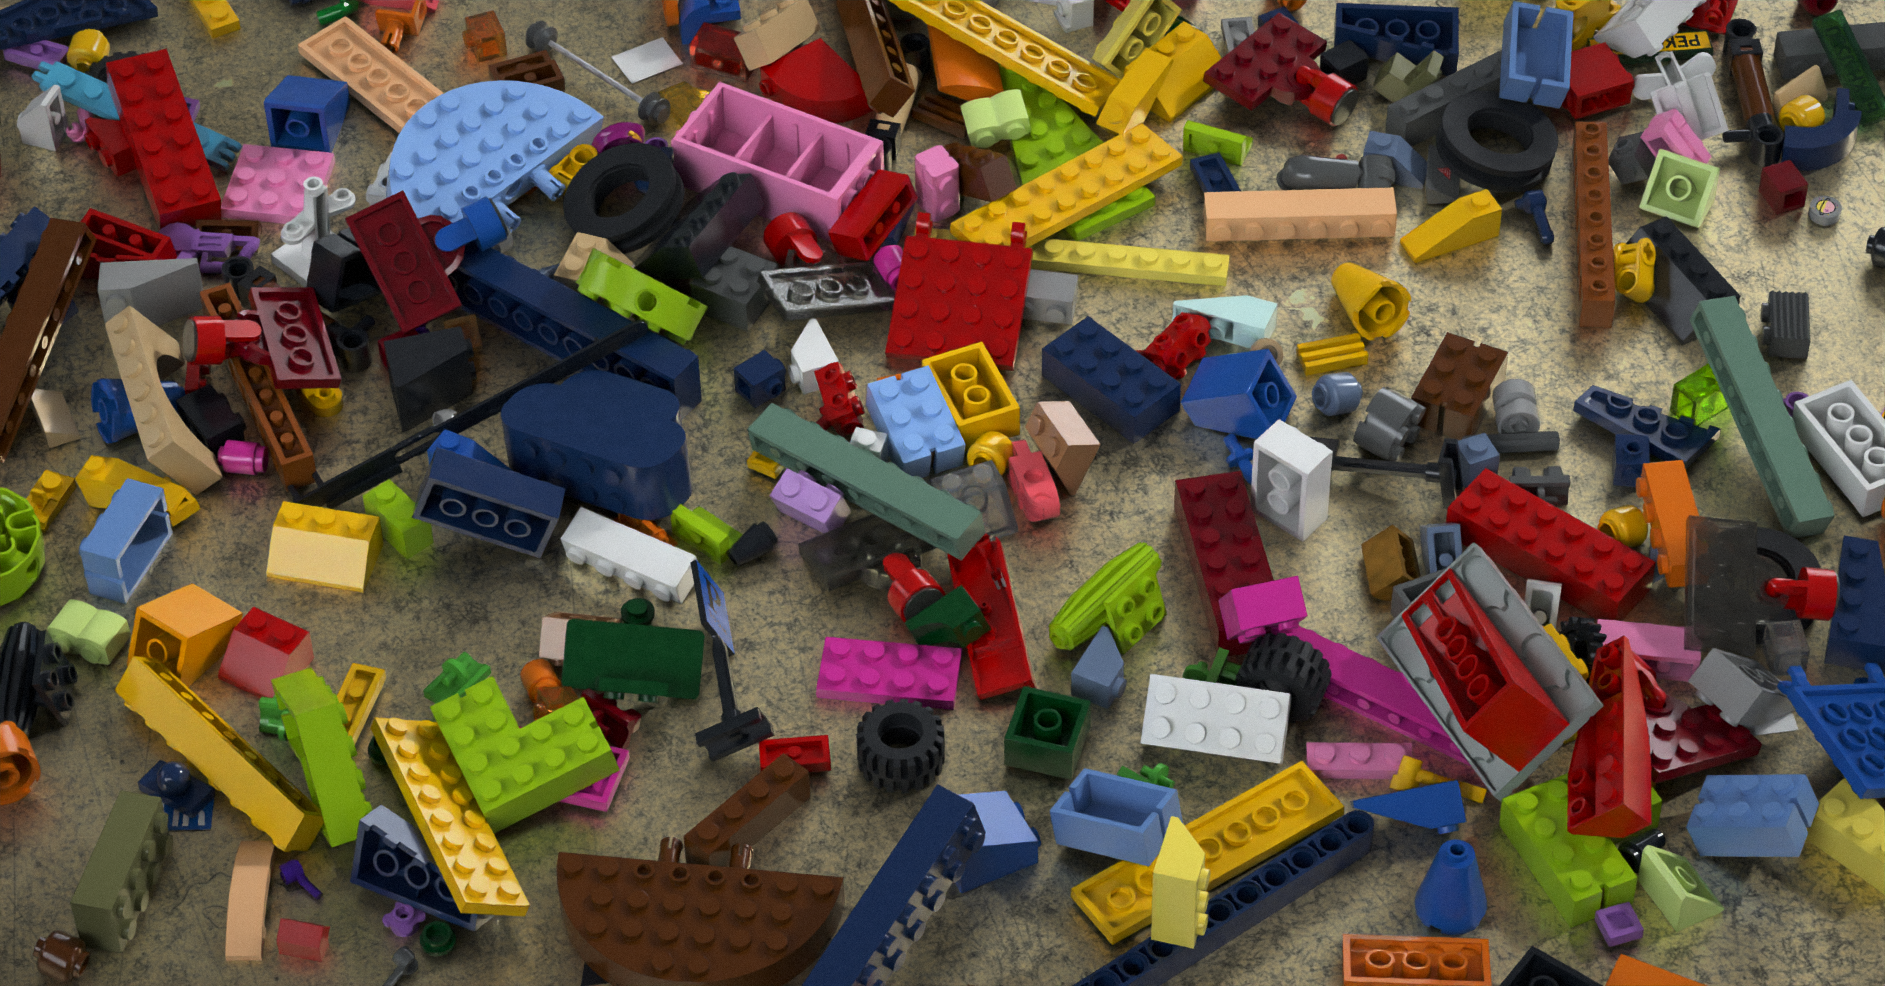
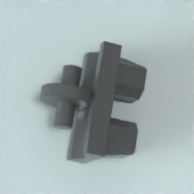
[1509,466,1571,507]

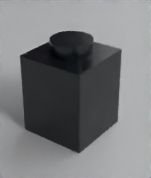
[1320,40,1369,85]

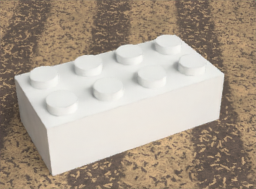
[1792,380,1885,517]
[1141,674,1292,764]

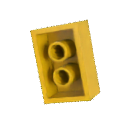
[921,342,1020,451]

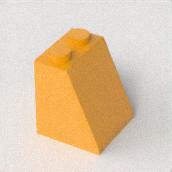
[126,583,243,688]

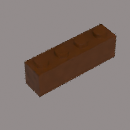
[683,753,810,867]

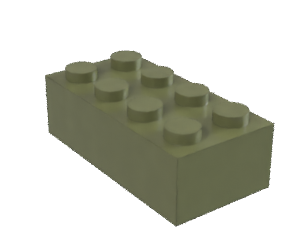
[70,790,173,953]

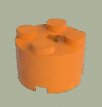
[0,721,41,805]

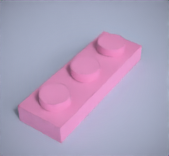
[1306,742,1413,779]

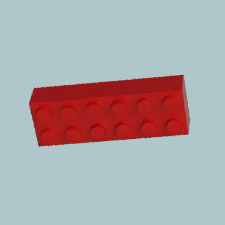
[106,48,221,231]
[1446,468,1656,621]

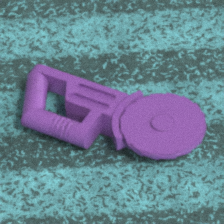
[158,222,260,274]

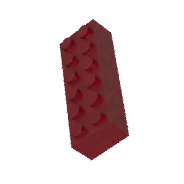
[1174,471,1274,656]

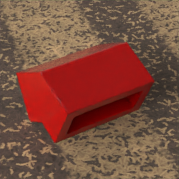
[276,918,330,962]

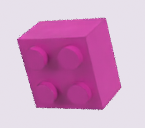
[1218,576,1308,644]

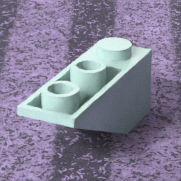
[1172,295,1277,348]

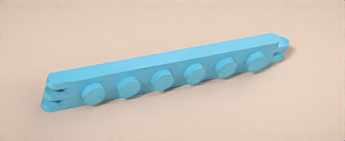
[31,61,242,172]

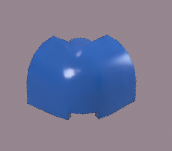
[678,0,741,45]

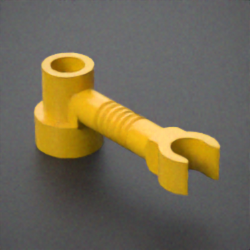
[1389,755,1487,804]

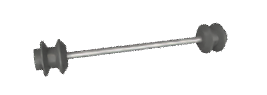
[525,21,670,126]

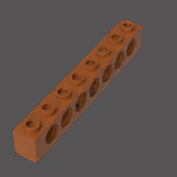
[1572,121,1615,328]
[199,282,316,492]

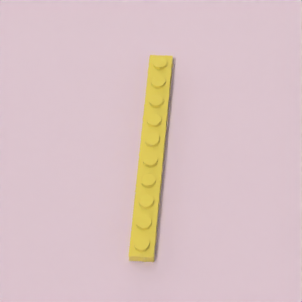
[913,227,1230,286]

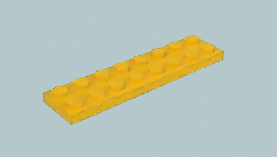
[888,0,1121,117]
[950,123,1183,248]
[370,717,530,917]
[1071,760,1345,945]

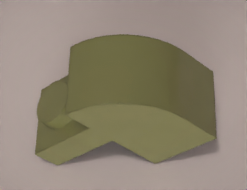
[1372,50,1444,102]

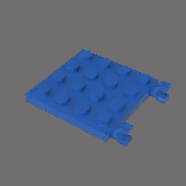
[1777,663,1885,799]

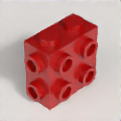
[1562,42,1635,119]

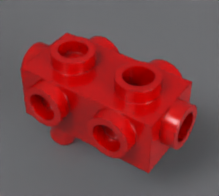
[1135,312,1212,380]
[814,361,865,437]

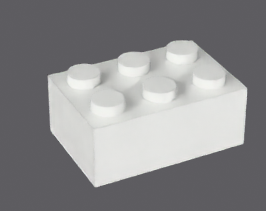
[1250,419,1333,542]

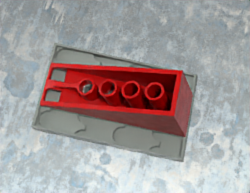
[1376,542,1604,802]

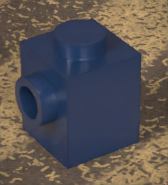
[734,350,786,408]
[1612,434,1650,487]

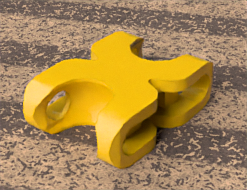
[1555,0,1621,52]

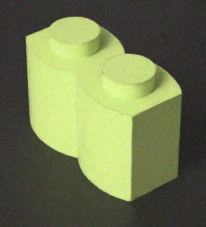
[960,89,1031,148]
[47,599,131,665]

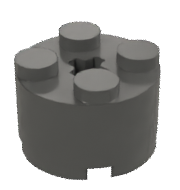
[1353,386,1426,462]

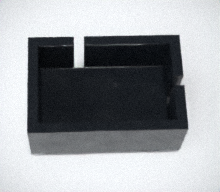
[307,228,382,313]

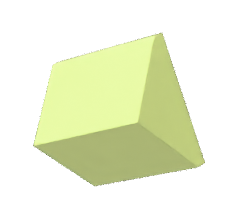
[1639,148,1720,228]
[1638,845,1725,932]

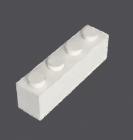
[561,507,698,604]

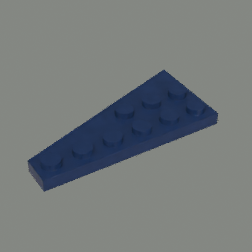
[0,0,158,50]

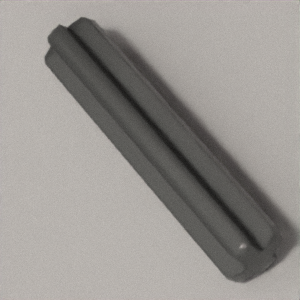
[1462,431,1560,453]

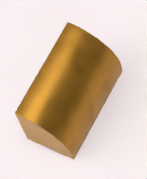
[1361,524,1421,601]

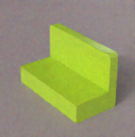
[1183,120,1253,166]
[670,504,743,565]

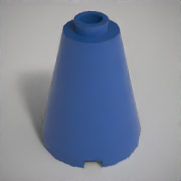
[91,378,186,443]
[1415,839,1487,935]

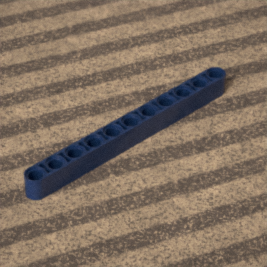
[1072,810,1374,986]

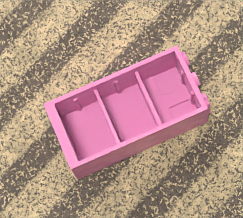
[671,82,884,242]

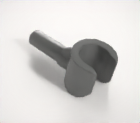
[382,946,418,986]

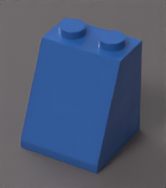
[264,75,350,153]
[1181,349,1297,439]
[955,790,1041,894]

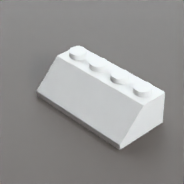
[1593,0,1707,58]

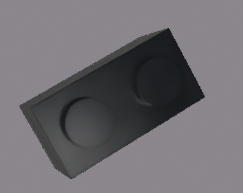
[175,384,247,459]

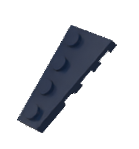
[1573,385,1721,469]

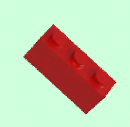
[828,169,918,261]

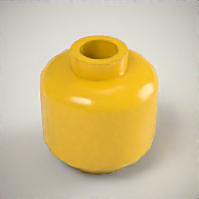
[67,29,110,73]
[1778,95,1825,133]
[967,431,1013,480]
[1597,505,1648,548]

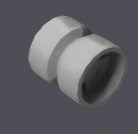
[1492,379,1540,434]

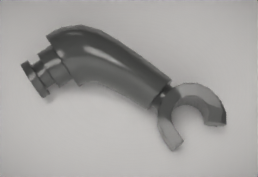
[1276,154,1395,190]

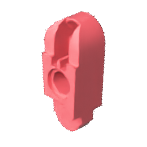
[1006,439,1060,522]

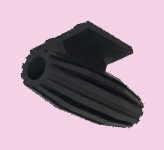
[0,622,78,737]

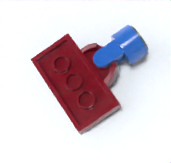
[345,190,509,335]

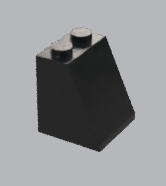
[384,326,477,432]

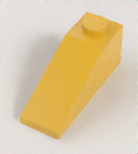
[1096,48,1174,136]
[1400,189,1502,263]
[75,455,187,516]

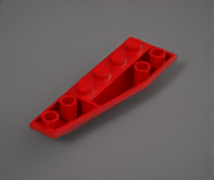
[1567,635,1652,838]

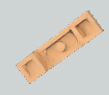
[225,841,277,961]

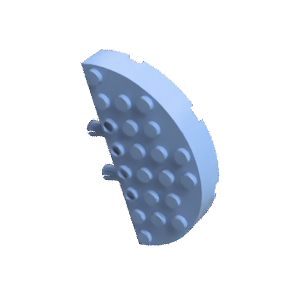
[386,80,604,233]

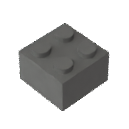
[690,246,780,332]

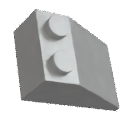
[98,258,203,335]
[1688,648,1796,728]

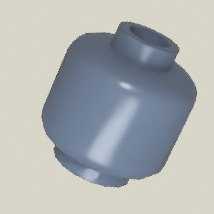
[1312,371,1363,416]

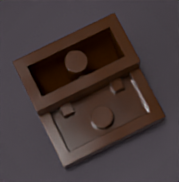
[488,50,565,92]

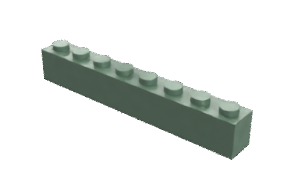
[1689,296,1835,538]
[747,403,986,560]

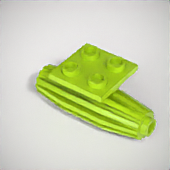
[1048,542,1167,655]

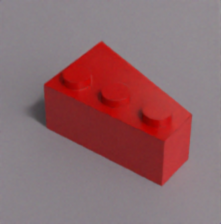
[80,208,178,280]

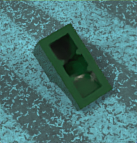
[905,585,991,648]

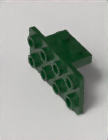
[561,619,705,703]

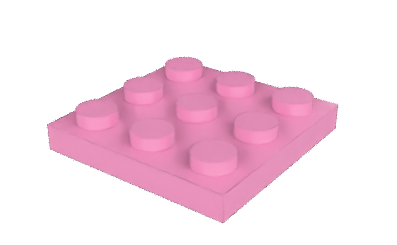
[221,144,335,224]

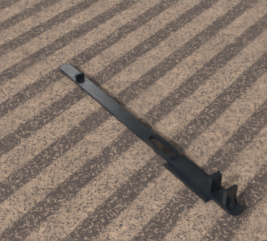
[287,320,648,509]

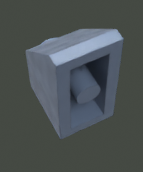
[1363,131,1427,189]
[1419,522,1462,575]
[1071,625,1127,709]

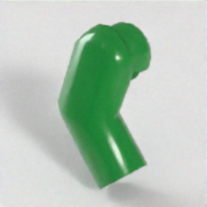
[317,0,359,26]

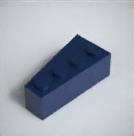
[1334,3,1459,76]
[0,206,50,307]
[1824,535,1885,674]
[350,804,495,932]

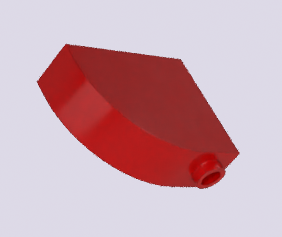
[759,38,873,124]

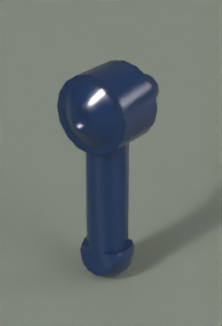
[1514,189,1554,245]

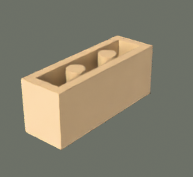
[734,0,821,71]

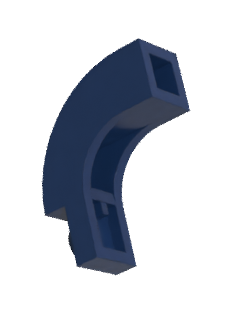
[1781,88,1862,171]

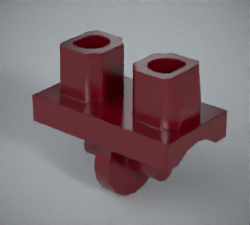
[581,688,641,749]

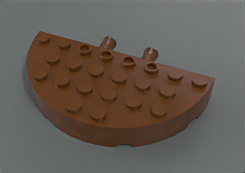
[557,837,845,986]

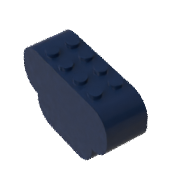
[501,370,693,520]

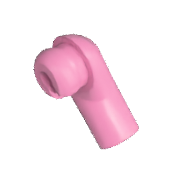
[66,108,94,143]

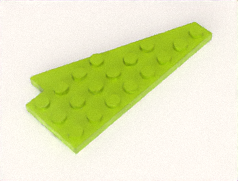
[998,63,1155,241]

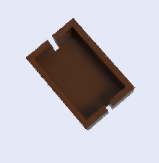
[1411,332,1508,440]

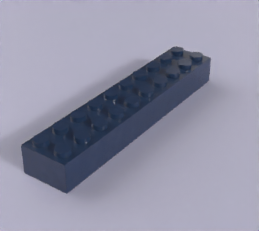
[448,241,702,420]

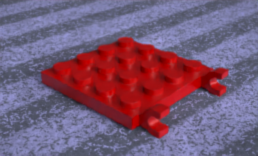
[885,212,1033,371]

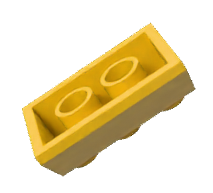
[1124,21,1222,123]
[266,501,384,593]

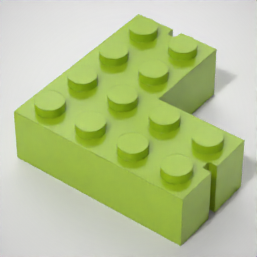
[271,667,372,847]
[430,676,620,833]
[1499,773,1662,928]

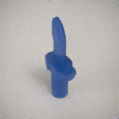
[1223,434,1253,485]

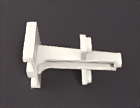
[1632,51,1729,140]
[271,177,355,287]

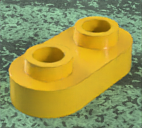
[295,388,344,417]

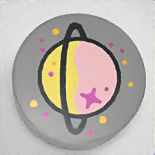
[1808,196,1842,226]

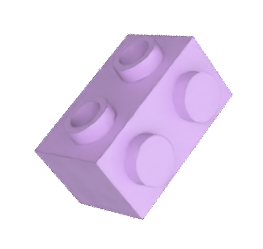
[769,468,851,538]

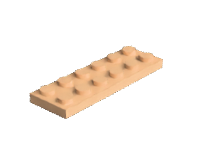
[298,16,444,133]

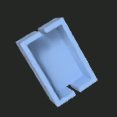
[866,365,966,478]

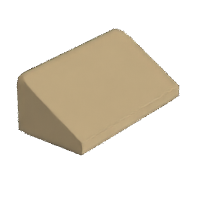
[1772,65,1828,121]
[30,389,81,448]

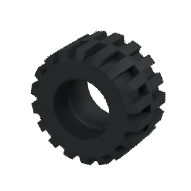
[1235,633,1332,723]
[856,699,945,794]

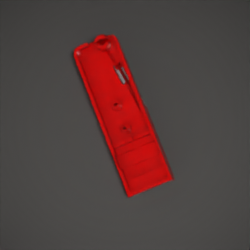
[947,533,1037,700]

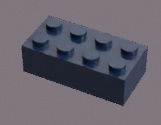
[1042,316,1181,444]
[412,447,566,558]

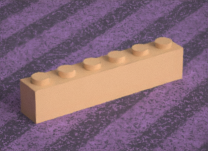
[1203,187,1397,241]

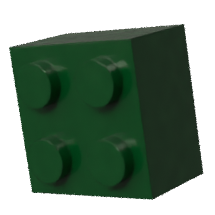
[1004,686,1091,780]

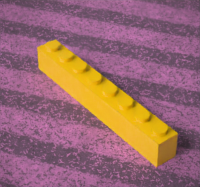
[114,656,324,852]

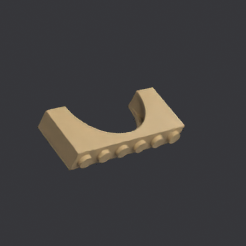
[105,305,222,496]

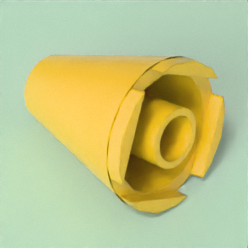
[1331,262,1411,340]

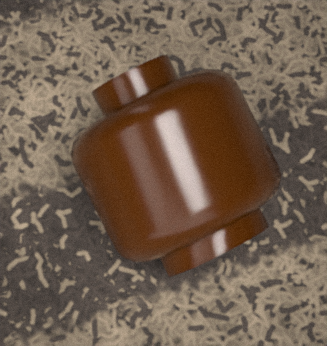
[33,930,91,983]

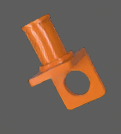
[375,0,427,54]

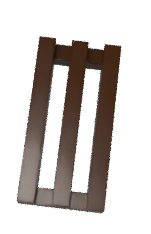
[911,92,968,139]

